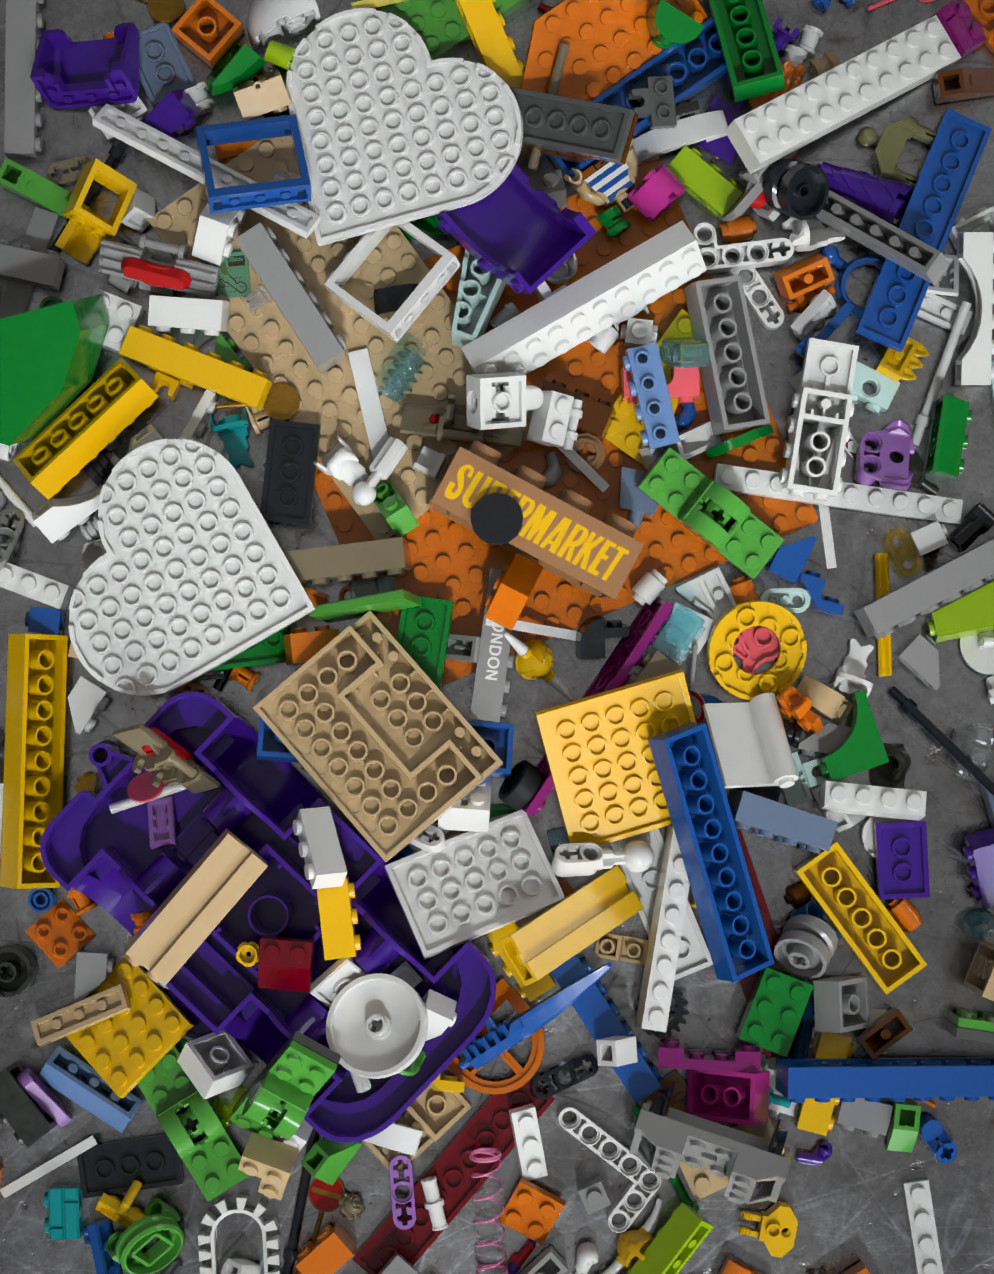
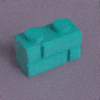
[44,1184,83,1240]

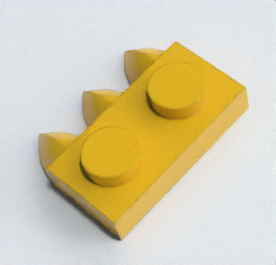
[876,337,929,382]

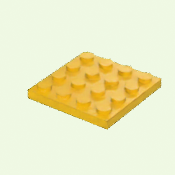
[66,954,194,1098]

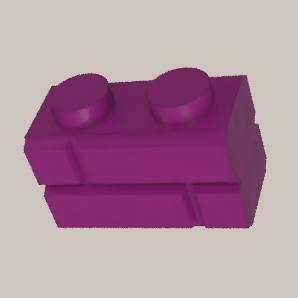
[930,0,987,58]

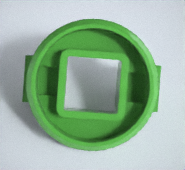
[106,1198,184,1274]

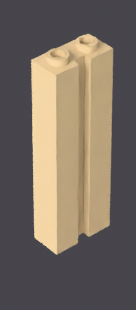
[125,828,268,985]

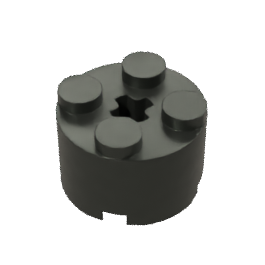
[0,944,38,997]

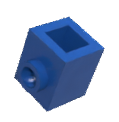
[25,606,65,635]

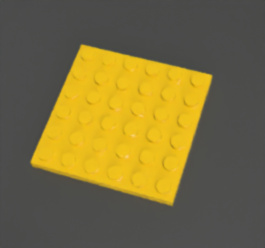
[535,669,696,846]

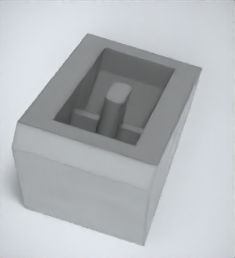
[446,634,481,663]

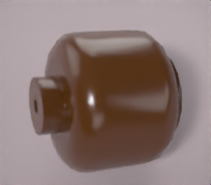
[784,881,811,909]

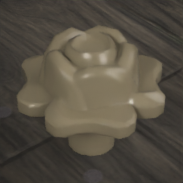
[338,1192,365,1221]

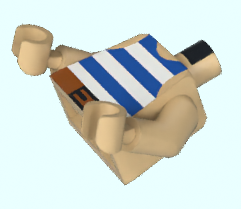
[564,139,639,212]

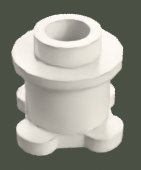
[184,82,214,115]

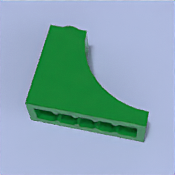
[818,690,889,781]

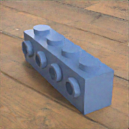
[622,342,680,450]
[38,1046,143,1133]

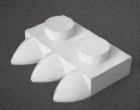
[790,289,837,341]

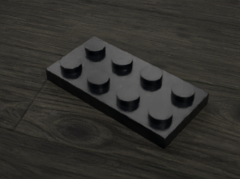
[260,419,321,526]
[77,1134,184,1199]

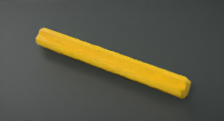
[874,552,892,676]

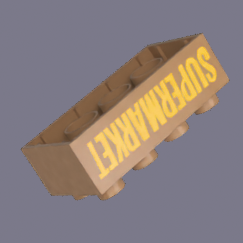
[426,440,644,600]

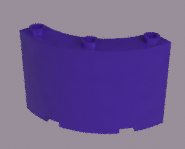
[435,164,596,294]

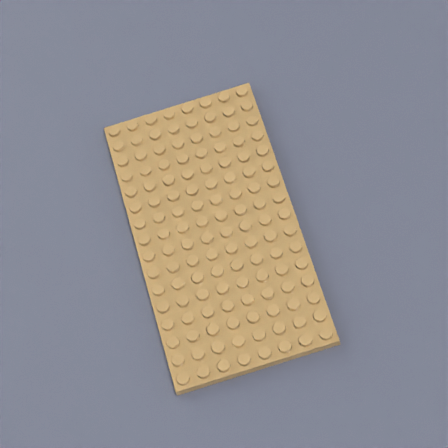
[148,136,531,540]

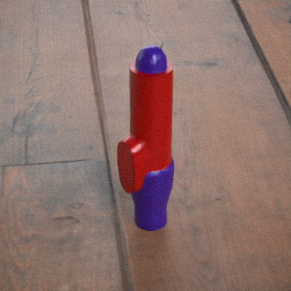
[507,1239,536,1274]

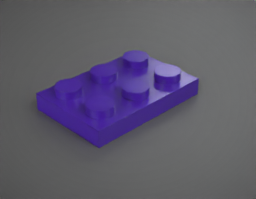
[874,821,930,900]

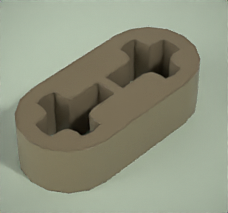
[47,156,91,187]

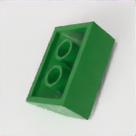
[924,395,972,479]

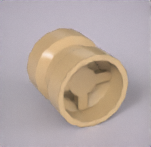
[809,49,841,78]

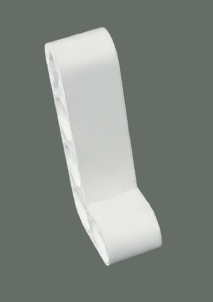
[693,222,794,274]

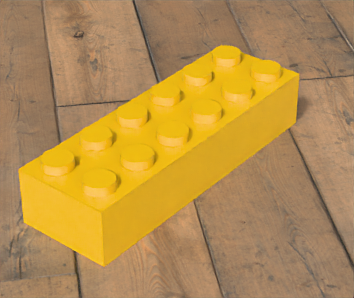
[12,357,159,500]
[793,840,927,995]

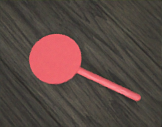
[127,765,209,803]

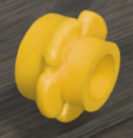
[236,941,259,967]

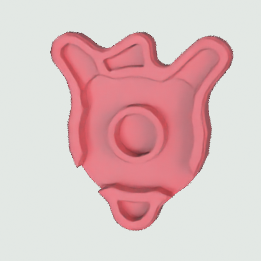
[733,626,780,674]

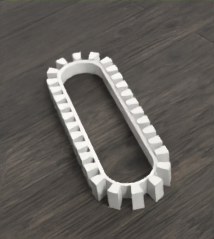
[198,1193,282,1274]

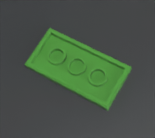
[310,589,422,623]

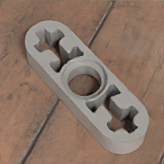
[0,508,24,570]

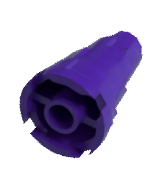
[816,162,912,226]

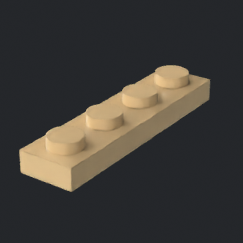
[31,984,132,1047]

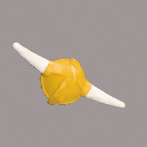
[504,632,575,701]
[601,1198,662,1274]

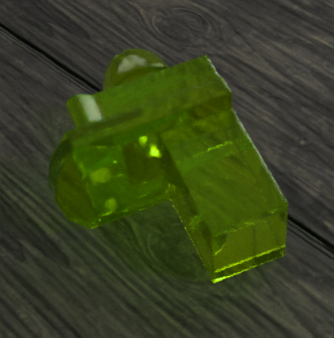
[212,1085,248,1127]

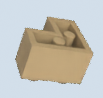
[238,1132,299,1200]

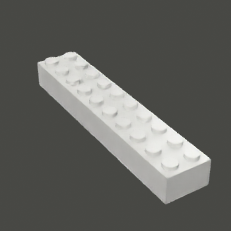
[725,15,961,174]
[461,220,707,375]

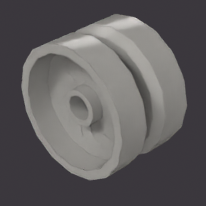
[774,914,838,980]

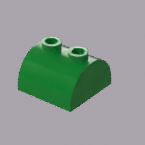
[646,0,705,50]

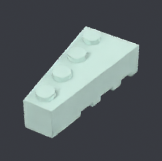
[451,249,506,347]

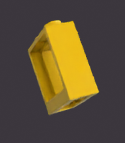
[62,158,138,240]

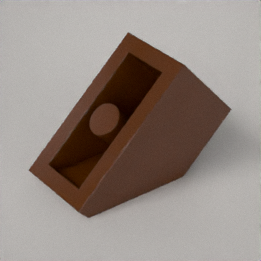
[857,1007,913,1060]

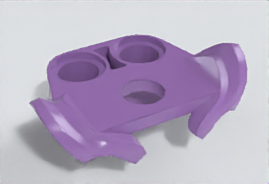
[855,418,915,490]

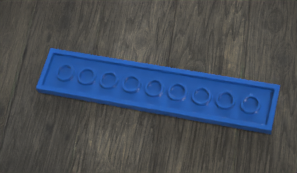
[855,108,992,352]

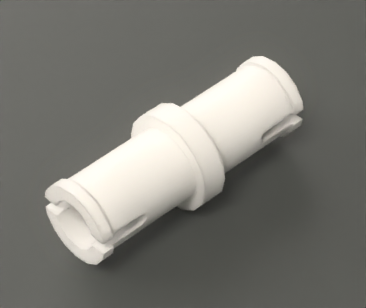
[421,1176,448,1231]

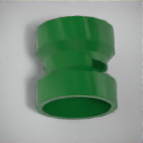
[597,205,631,240]

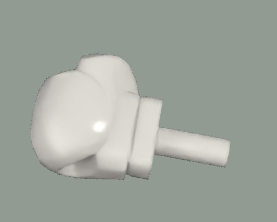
[574,1242,598,1274]

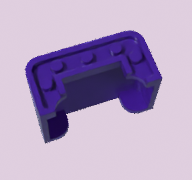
[30,22,139,109]

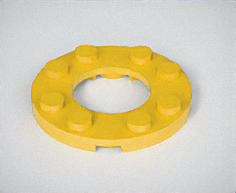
[707,600,807,700]

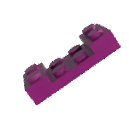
[658,1038,761,1073]

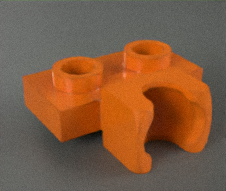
[776,685,824,735]

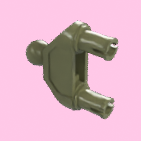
[857,116,937,191]

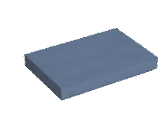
[139,22,197,108]

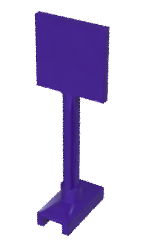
[696,17,800,165]

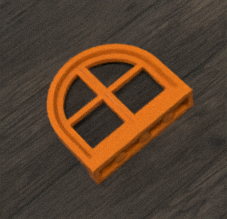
[448,978,546,1094]

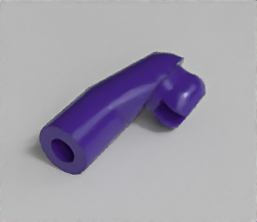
[796,1142,833,1166]

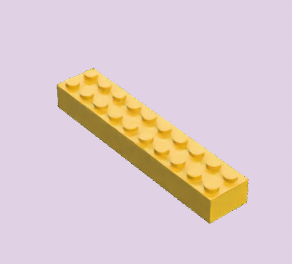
[0,633,68,889]

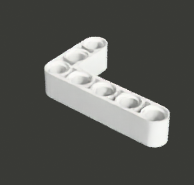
[558,1104,661,1233]

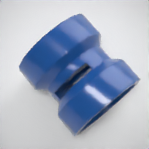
[28,888,58,912]

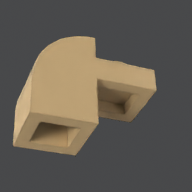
[796,675,853,725]

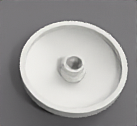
[326,973,428,1079]

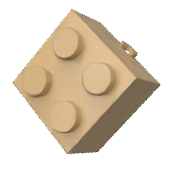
[232,68,291,121]

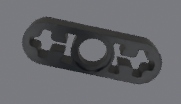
[530,1054,599,1100]

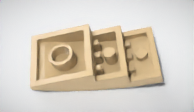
[362,1073,471,1173]

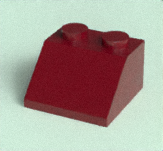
[258,935,315,992]

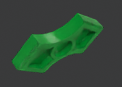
[706,424,775,459]

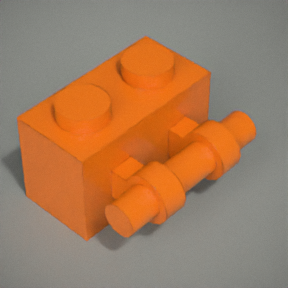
[773,253,835,313]

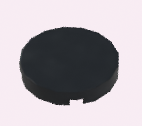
[471,493,523,545]

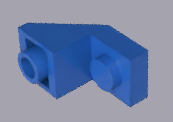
[798,570,845,616]

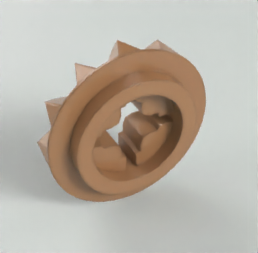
[565,433,605,474]

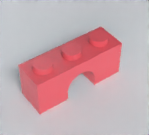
[621,366,700,404]

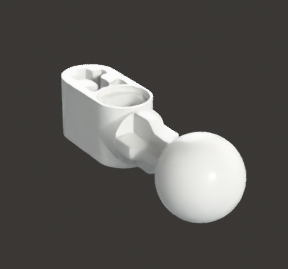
[551,840,654,877]

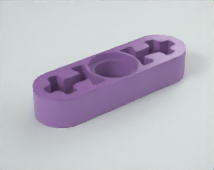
[17,1068,73,1127]
[388,1154,416,1230]

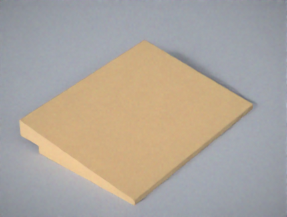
[253,611,503,862]

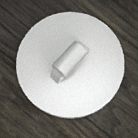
[960,631,994,675]

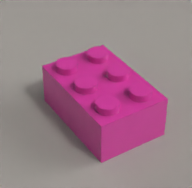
[686,1069,770,1126]

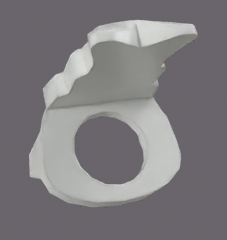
[782,217,846,252]
[313,435,370,487]
[831,638,874,698]

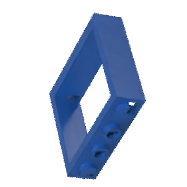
[195,114,311,214]

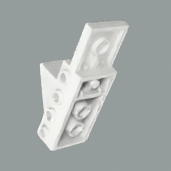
[779,338,859,501]

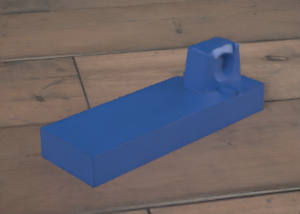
[82,1218,122,1274]

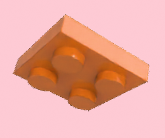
[498,1177,566,1245]

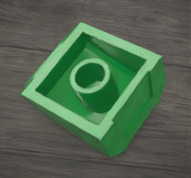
[206,39,266,96]

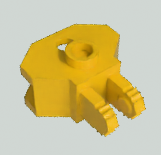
[738,1201,798,1258]

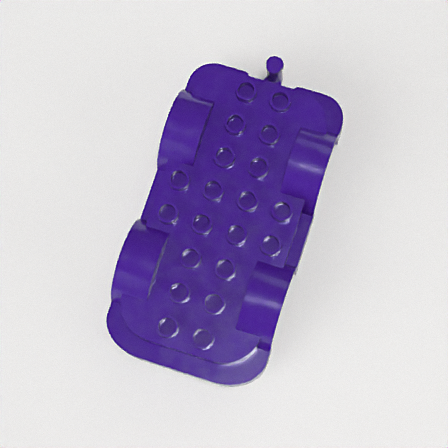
[40,692,496,1143]

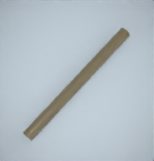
[527,43,570,170]

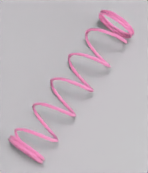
[469,1148,509,1274]

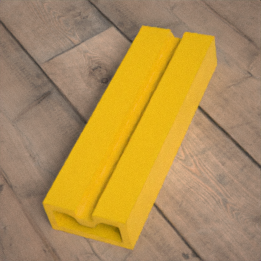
[499,865,644,986]

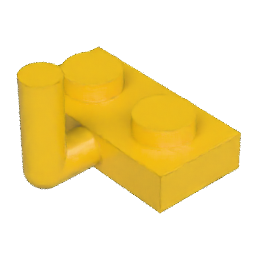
[94,1180,145,1228]

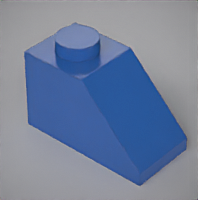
[766,536,818,584]

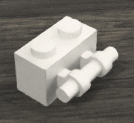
[527,391,583,451]

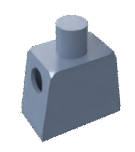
[618,467,658,528]

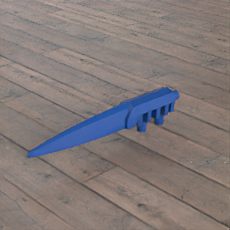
[458,962,612,1070]

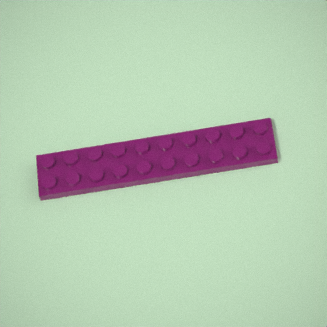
[521,597,674,817]

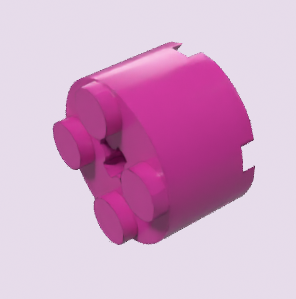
[627,163,687,223]

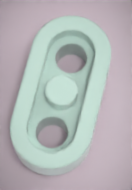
[760,588,810,613]

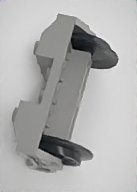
[629,1081,793,1204]

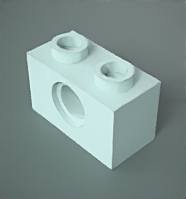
[851,361,900,414]

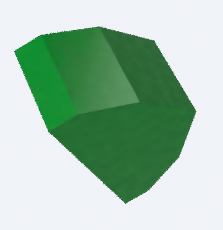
[0,294,110,446]

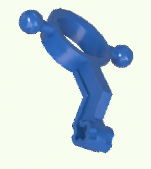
[794,244,883,359]

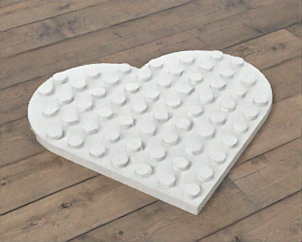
[286,8,523,246]
[68,439,316,696]

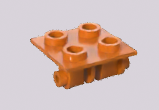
[25,899,96,969]

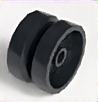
[764,158,829,220]

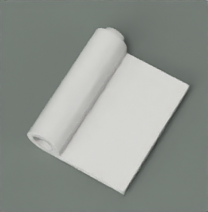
[703,693,798,788]

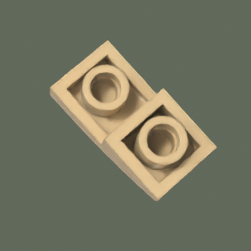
[594,933,649,965]

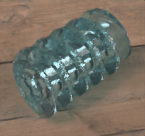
[377,348,428,405]

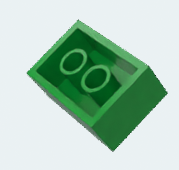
[736,966,814,1057]

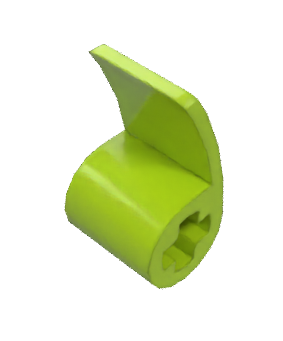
[264,39,296,70]

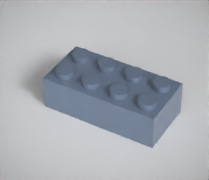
[728,790,838,854]

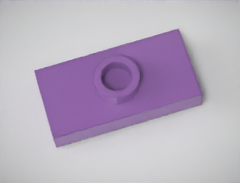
[147,796,177,850]

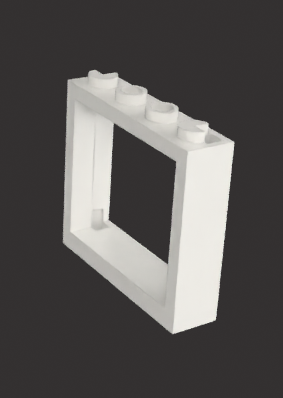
[324,222,461,343]

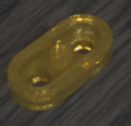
[884,529,922,577]

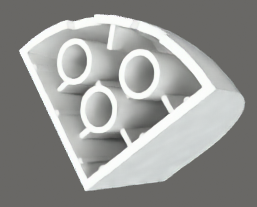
[247,0,321,52]

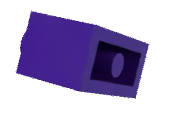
[142,89,201,141]

